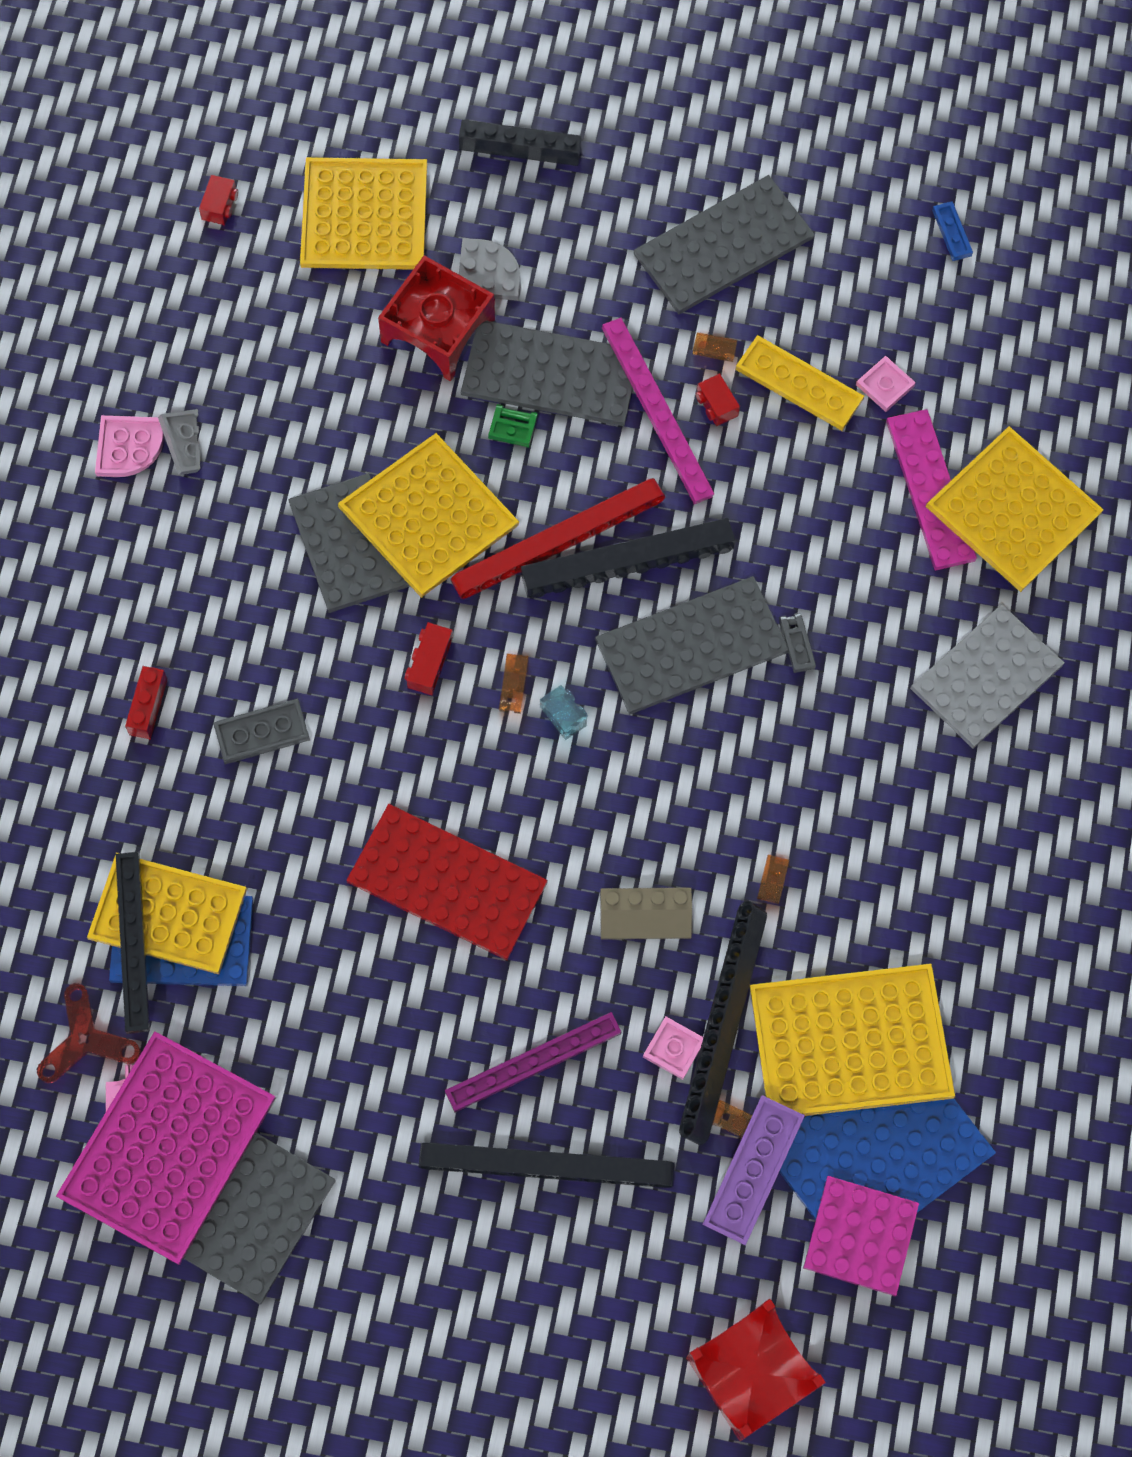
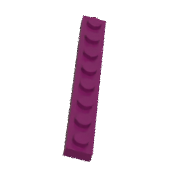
[445,1012,622,1113]

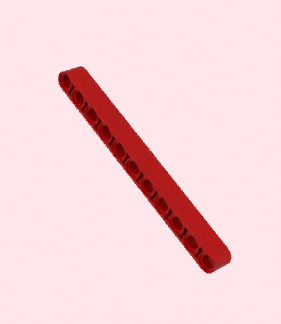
[451,478,665,599]

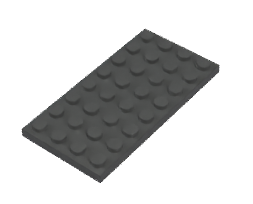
[634,175,814,315]
[461,321,641,426]
[595,576,788,715]

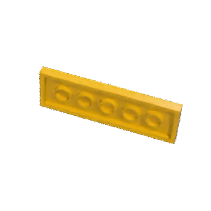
[735,335,864,431]

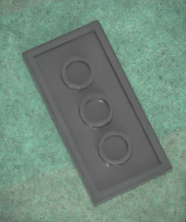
[213,698,310,764]

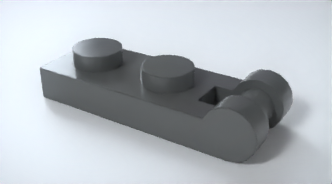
[779,613,816,673]

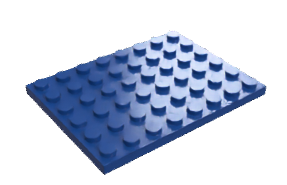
[779,1099,996,1220]

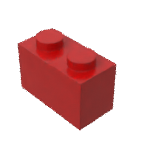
[199,175,238,225]
[695,373,740,427]

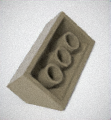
[600,888,692,940]

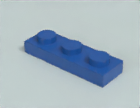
[932,201,973,261]

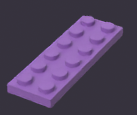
[703,1095,805,1245]

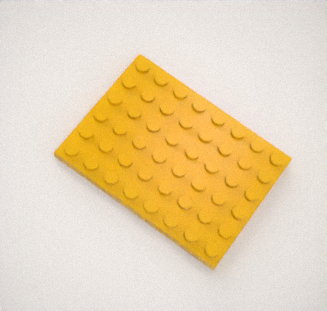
[750,964,955,1116]

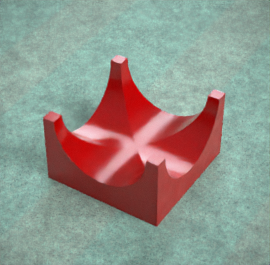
[378,255,495,381]
[686,1299,826,1442]

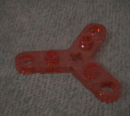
[36,983,140,1083]

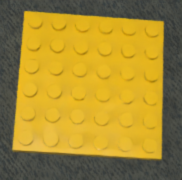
[300,157,427,270]
[925,426,1104,592]
[338,433,519,598]

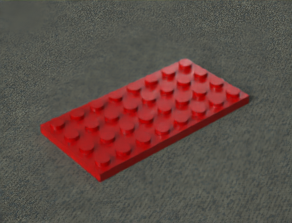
[346,804,548,960]

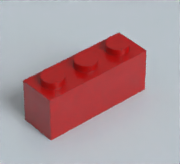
[404,622,453,696]
[125,666,168,740]

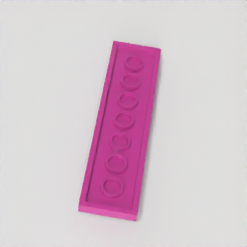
[886,409,977,571]

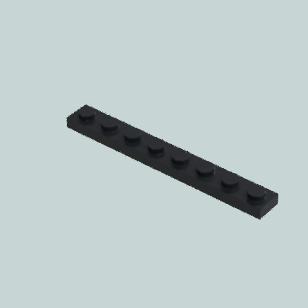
[115,852,150,1034]

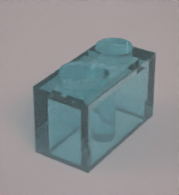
[540,685,588,740]

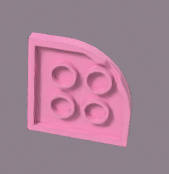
[95,415,164,477]

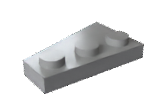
[158,409,200,475]

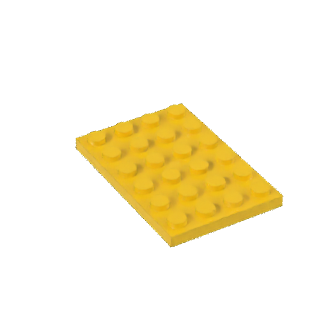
[87,853,247,974]

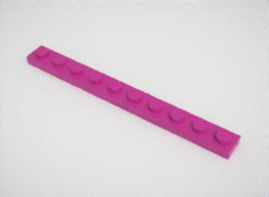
[602,318,714,505]

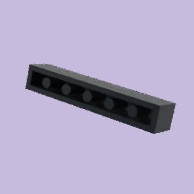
[459,119,582,166]

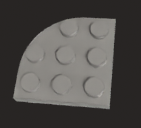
[459,238,520,300]

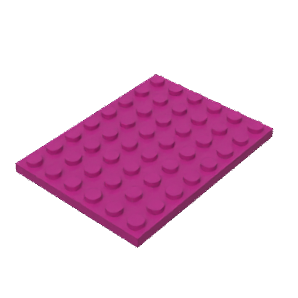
[56,1031,276,1265]

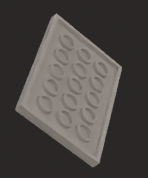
[910,604,1064,749]

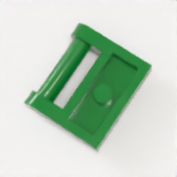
[488,404,538,448]

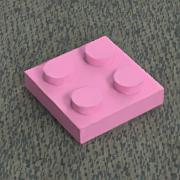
[856,356,916,412]
[643,1016,703,1080]

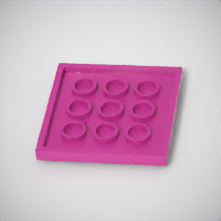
[803,1176,919,1296]

